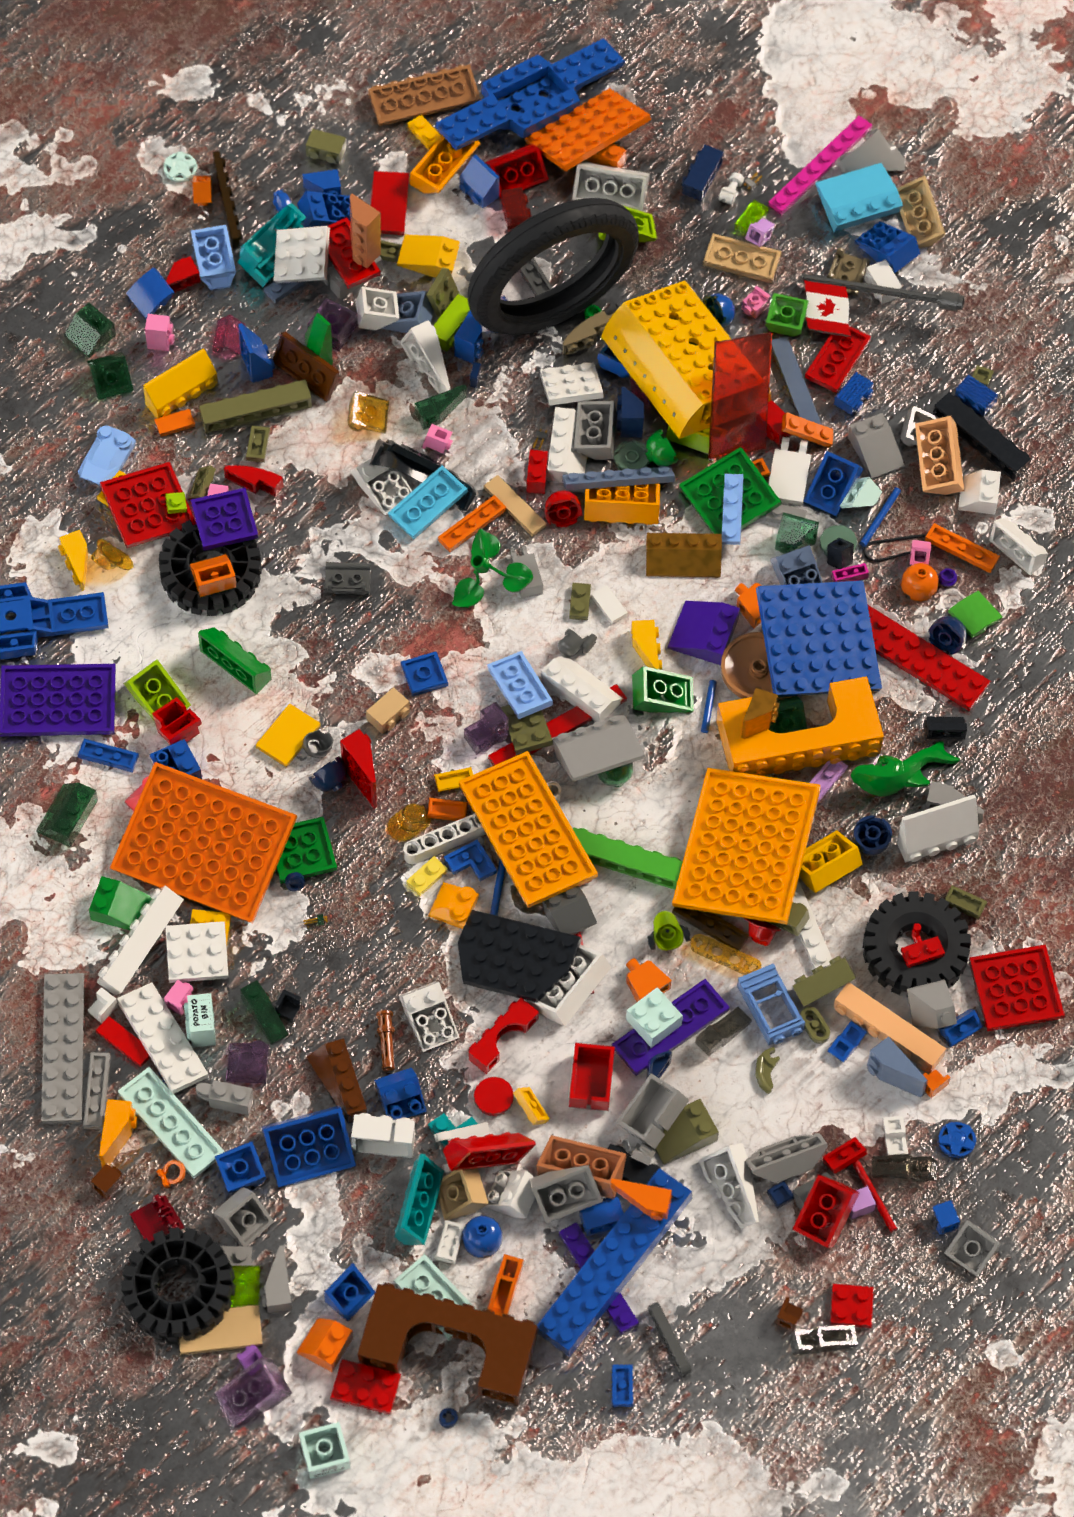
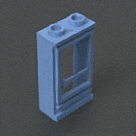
[737,963,805,1046]

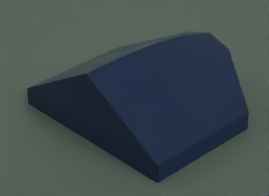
[647,1050,672,1079]

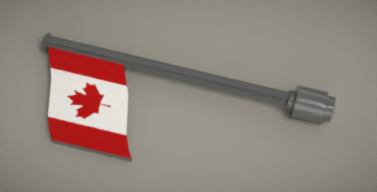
[800,273,965,338]

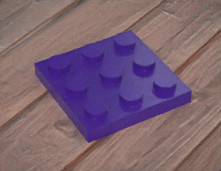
[191,488,258,550]

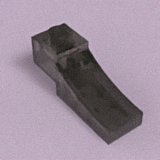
[695,1007,752,1056]
[871,1154,937,1182]

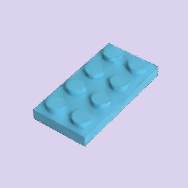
[388,465,468,539]

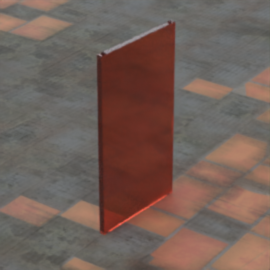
[708,332,772,459]

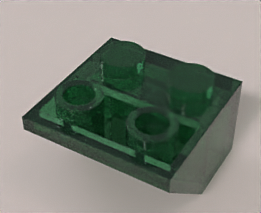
[64,303,116,358]

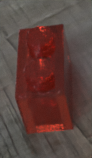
[501,187,531,229]

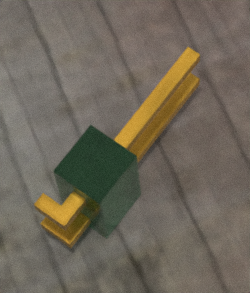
[304,914,328,925]

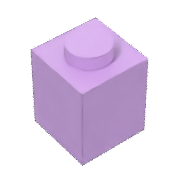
[850,1186,876,1219]

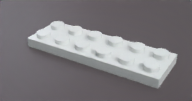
[117,983,208,1094]

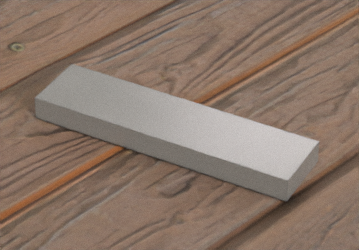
[83,1052,111,1130]

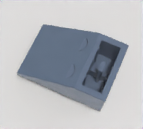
[770,545,823,585]

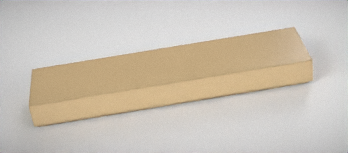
[484,475,547,537]

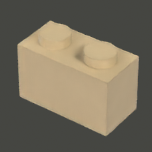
[366,687,410,734]

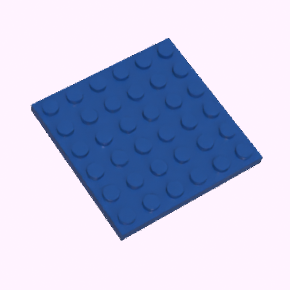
[756,581,882,697]

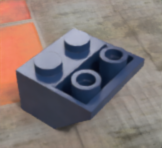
[617,387,644,438]

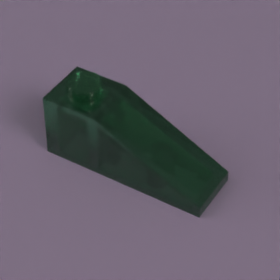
[414,385,467,430]
[240,980,288,1045]

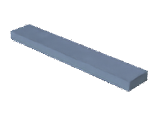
[770,336,822,425]

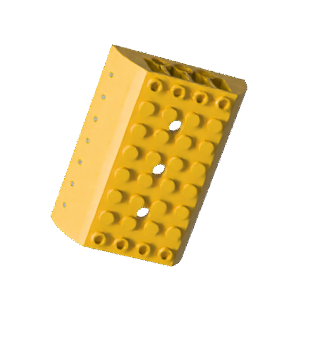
[601,281,771,439]

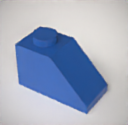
[302,169,341,195]

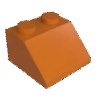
[297,1318,353,1372]

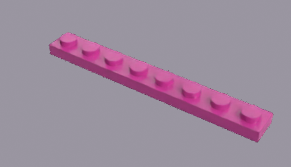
[768,115,872,215]

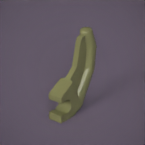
[755,1047,780,1094]

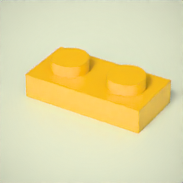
[407,115,441,150]
[513,1087,550,1125]

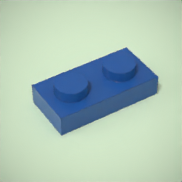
[612,1365,633,1407]

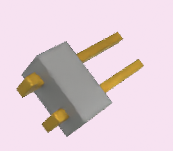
[744,172,762,190]

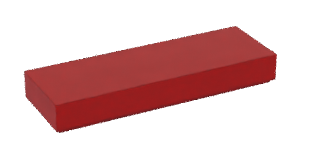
[96,1016,150,1068]

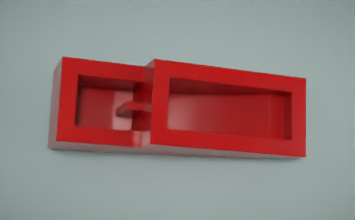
[224,465,284,497]

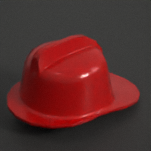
[744,918,782,946]

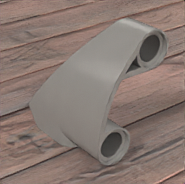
[835,128,905,174]

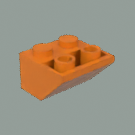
[190,554,237,597]

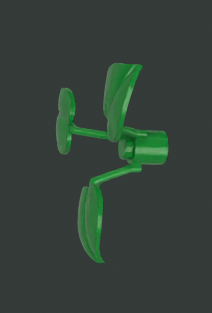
[452,529,533,608]

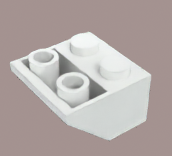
[485,1170,535,1218]

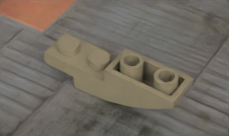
[562,311,613,356]

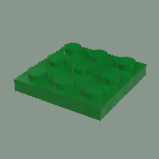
[276,817,337,883]

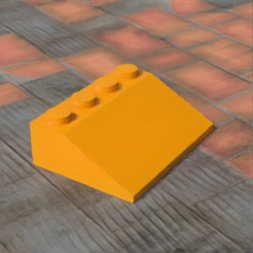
[584,483,660,525]

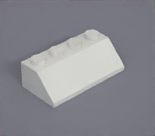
[572,162,650,211]
[547,407,587,483]
[541,656,623,722]

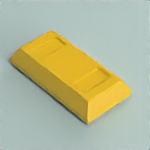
[434,767,473,792]

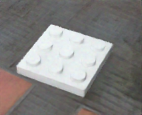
[274,226,330,284]
[540,362,604,406]
[166,921,229,983]

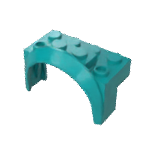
[237,203,306,287]

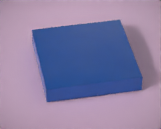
[400,651,448,697]

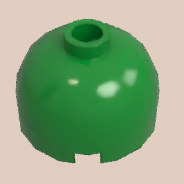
[645,429,679,467]

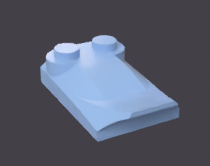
[191,225,236,290]
[78,426,136,485]

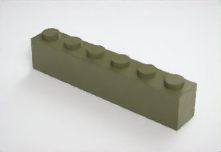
[199,380,312,434]

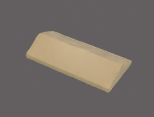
[897,175,946,248]

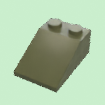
[655,1098,719,1165]

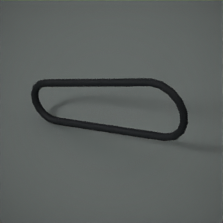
[864,534,932,562]

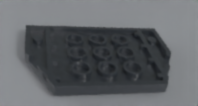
[458,910,582,1003]

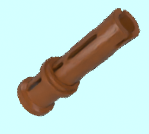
[376,1010,395,1071]

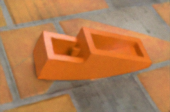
[488,1254,525,1316]

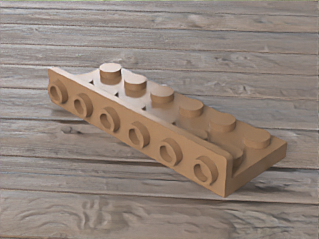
[368,65,481,126]

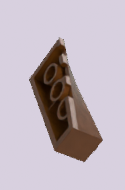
[306,1038,367,1124]

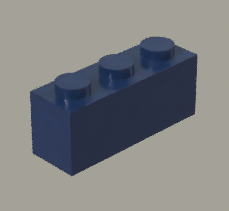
[681,144,724,202]

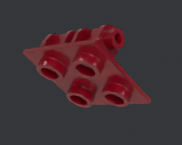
[130,1194,185,1242]

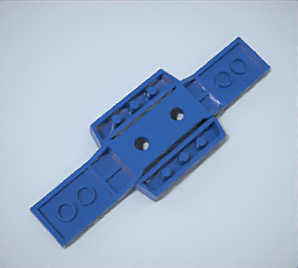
[435,38,625,151]
[0,582,109,660]

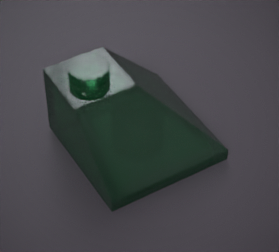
[775,512,819,554]

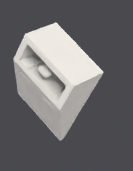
[350,457,412,515]
[399,981,460,1052]

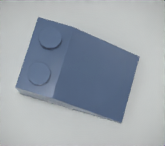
[380,291,434,333]
[867,1036,928,1098]

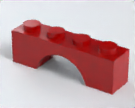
[468,998,539,1074]

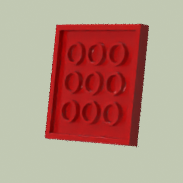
[100,462,196,549]
[969,944,1065,1032]

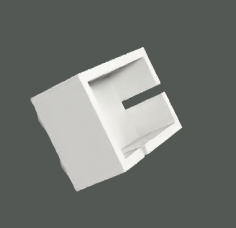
[351,1113,415,1158]

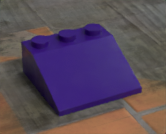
[667,600,740,665]

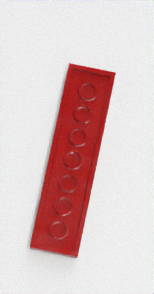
[868,605,991,711]

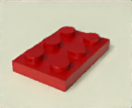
[330,1359,401,1415]

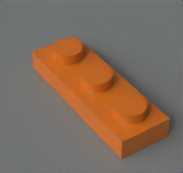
[782,412,833,448]

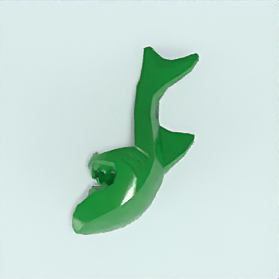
[851,741,960,797]

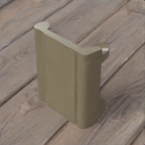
[827,248,871,296]

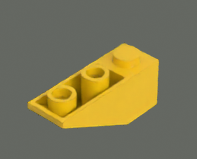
[58,530,88,591]
[631,620,662,670]

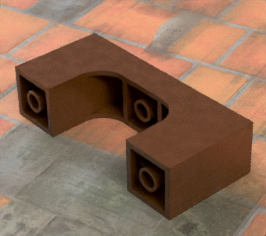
[357,1283,538,1406]

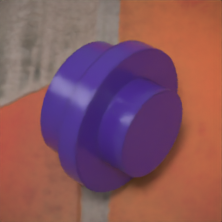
[938,568,957,587]

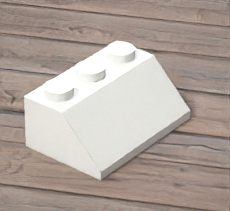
[990,518,1048,576]

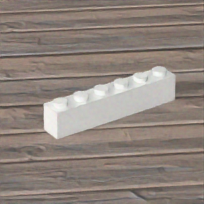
[97,886,184,996]

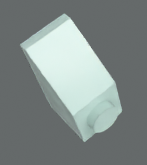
[840,477,882,509]

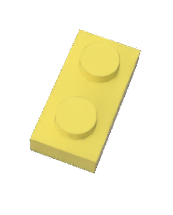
[406,856,448,896]

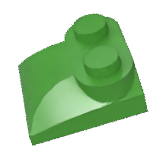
[765,293,809,336]

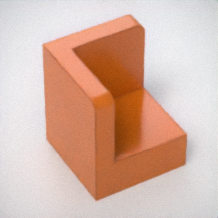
[923,1069,951,1098]

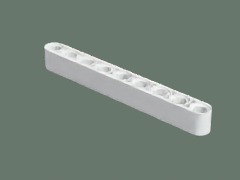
[404,781,561,865]

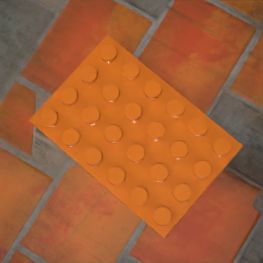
[525,88,651,171]

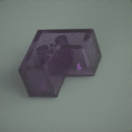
[464,702,509,755]

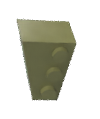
[792,956,856,1007]

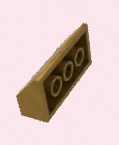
[646,533,722,578]

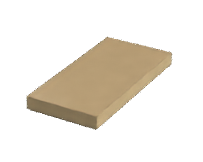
[703,234,782,283]
[179,1305,263,1355]

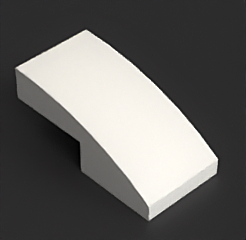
[883,1116,908,1159]

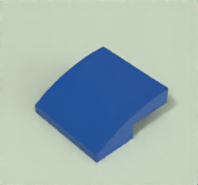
[126,268,175,318]

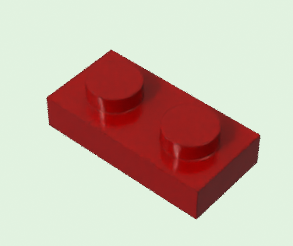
[822,1137,867,1174]

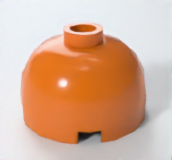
[901,563,939,601]

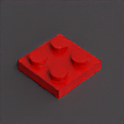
[830,1284,874,1328]

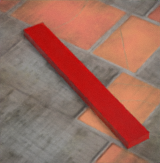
[488,684,627,766]

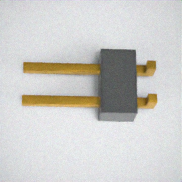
[533,429,548,450]

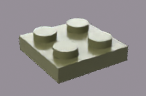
[426,267,459,318]

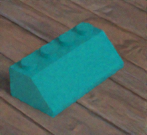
[394,1154,444,1245]

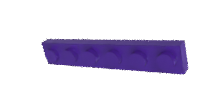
[559,1222,639,1335]

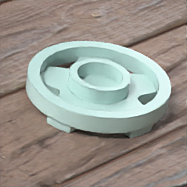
[164,152,197,182]

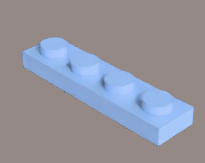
[722,474,744,545]

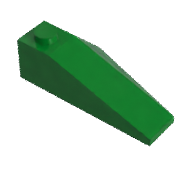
[304,313,333,365]

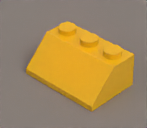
[799,830,863,893]

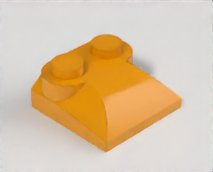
[428,882,479,929]

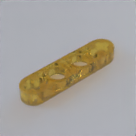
[690,934,762,975]

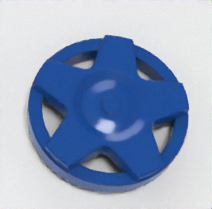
[938,1122,976,1158]

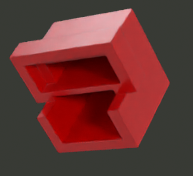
[152,697,202,745]

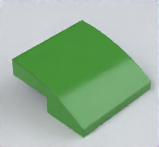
[948,591,1003,638]

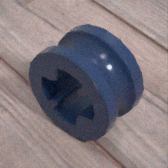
[439,1408,458,1428]

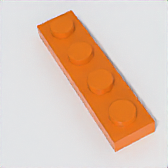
[438,495,506,552]
[925,523,1000,573]

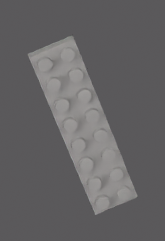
[41,973,85,1124]

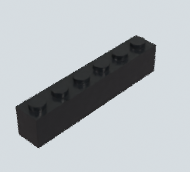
[933,392,1031,482]

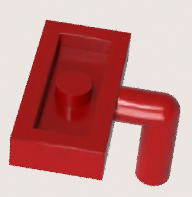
[901,923,945,968]

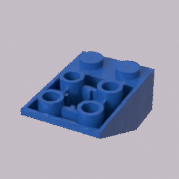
[297,191,350,228]
[855,221,921,273]

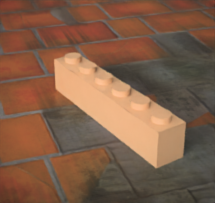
[833,982,946,1073]

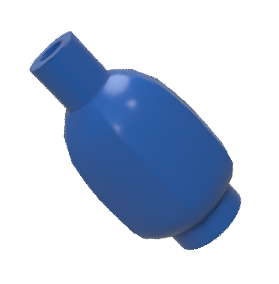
[273,190,292,212]

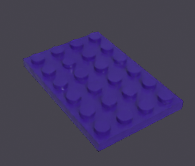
[0,664,116,737]

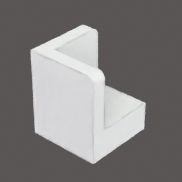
[88,987,118,1023]

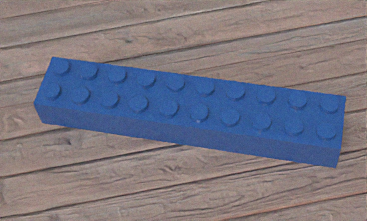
[537,1168,693,1357]

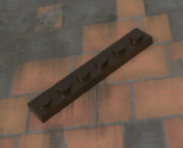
[213,151,242,249]

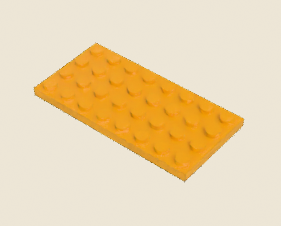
[459,751,598,908]

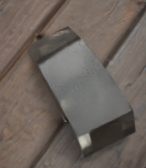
[789,1325,858,1355]

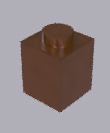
[90,1163,123,1200]

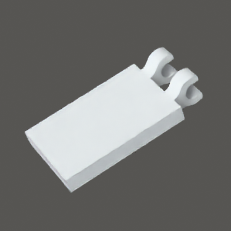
[769,437,811,506]

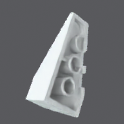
[400,320,450,397]
[698,1143,759,1229]

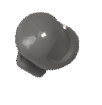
[558,629,597,656]

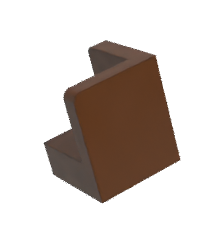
[776,1297,803,1332]

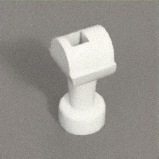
[718,172,744,205]

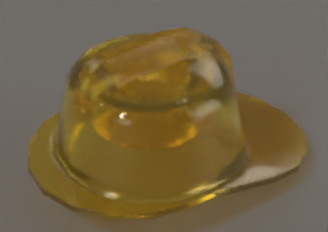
[91,539,134,570]
[387,804,431,841]

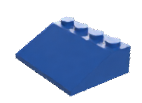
[261,1106,356,1187]

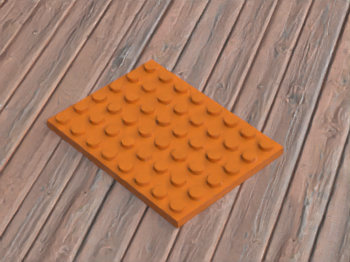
[110,762,298,924]

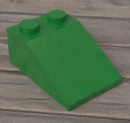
[632,666,694,713]
[89,876,152,931]

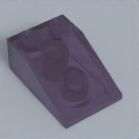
[215,1357,292,1428]

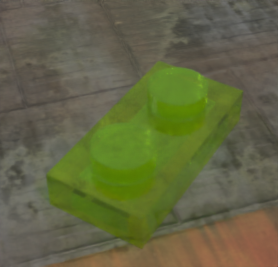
[734,200,769,234]

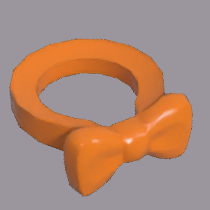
[156,1160,186,1188]

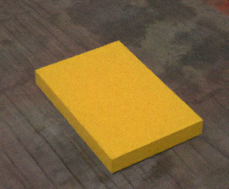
[256,704,321,768]

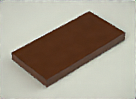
[273,331,340,402]

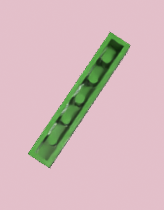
[573,828,683,890]

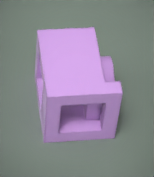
[745,218,775,247]

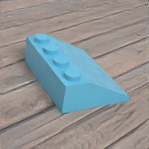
[815,163,903,232]

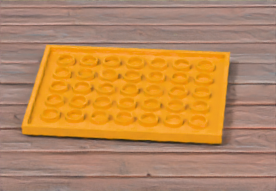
[672,768,821,925]

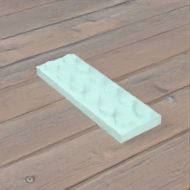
[118,1067,225,1179]

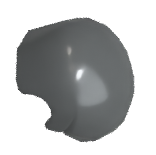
[302,730,334,758]

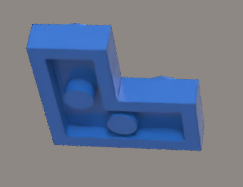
[444,839,497,881]

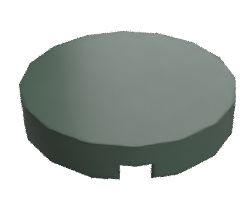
[614,440,650,470]
[820,525,857,556]

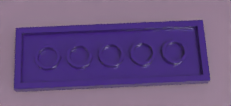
[612,979,730,1076]

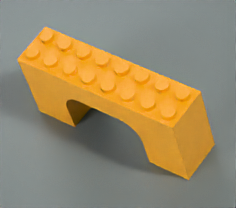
[716,676,884,776]

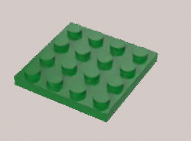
[679,447,782,534]

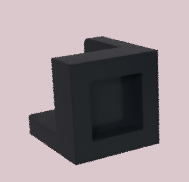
[827,538,854,569]
[275,990,302,1023]

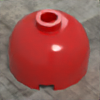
[545,490,582,528]

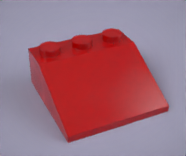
[340,729,377,809]

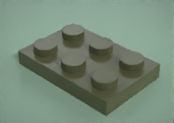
[500,705,553,755]

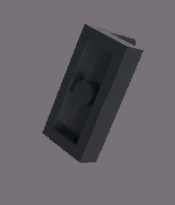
[926,717,967,739]

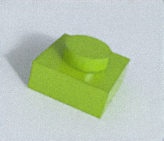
[165,492,187,514]

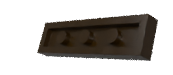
[672,907,749,953]

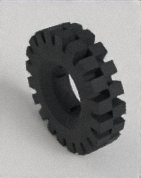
[159,520,262,616]
[862,891,971,997]
[121,1228,236,1342]

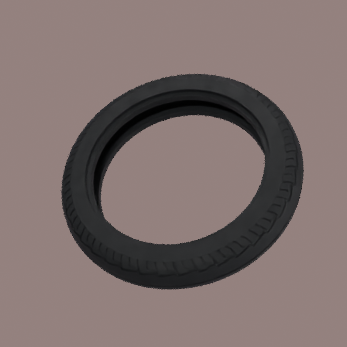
[468,198,639,335]

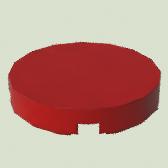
[474,1077,514,1116]

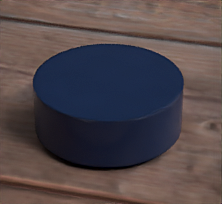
[285,872,305,892]

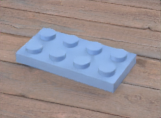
[487,651,553,719]

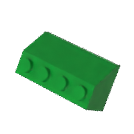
[198,627,272,695]

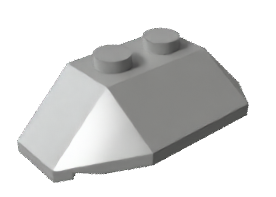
[746,1133,828,1183]

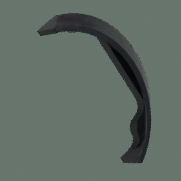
[370,439,477,511]

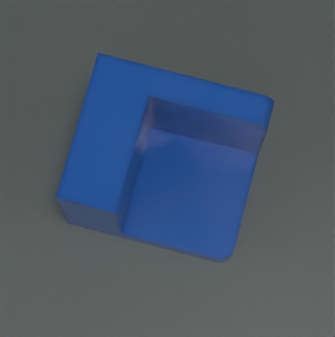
[933,1200,960,1235]

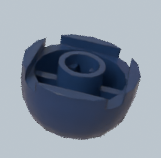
[928,616,967,654]
[309,756,347,792]
[853,815,892,855]

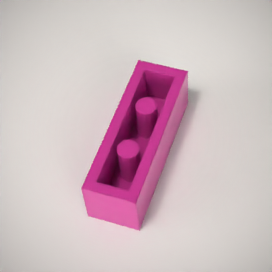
[831,563,869,582]

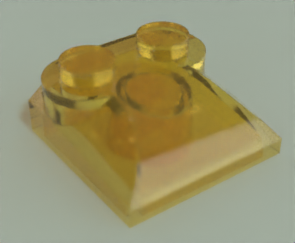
[348,391,389,434]

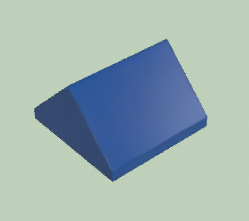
[324,1263,375,1321]

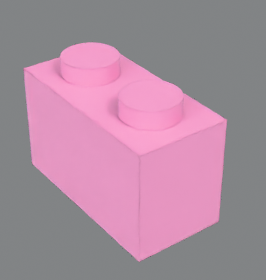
[145,314,174,351]

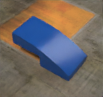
[828,1021,867,1063]

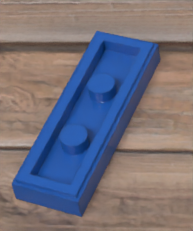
[78,739,139,773]

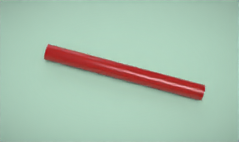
[852,1160,897,1233]

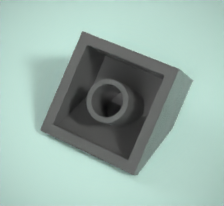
[543,886,597,935]

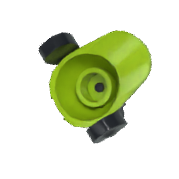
[647,911,691,951]

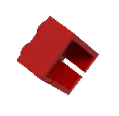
[569,1043,615,1111]

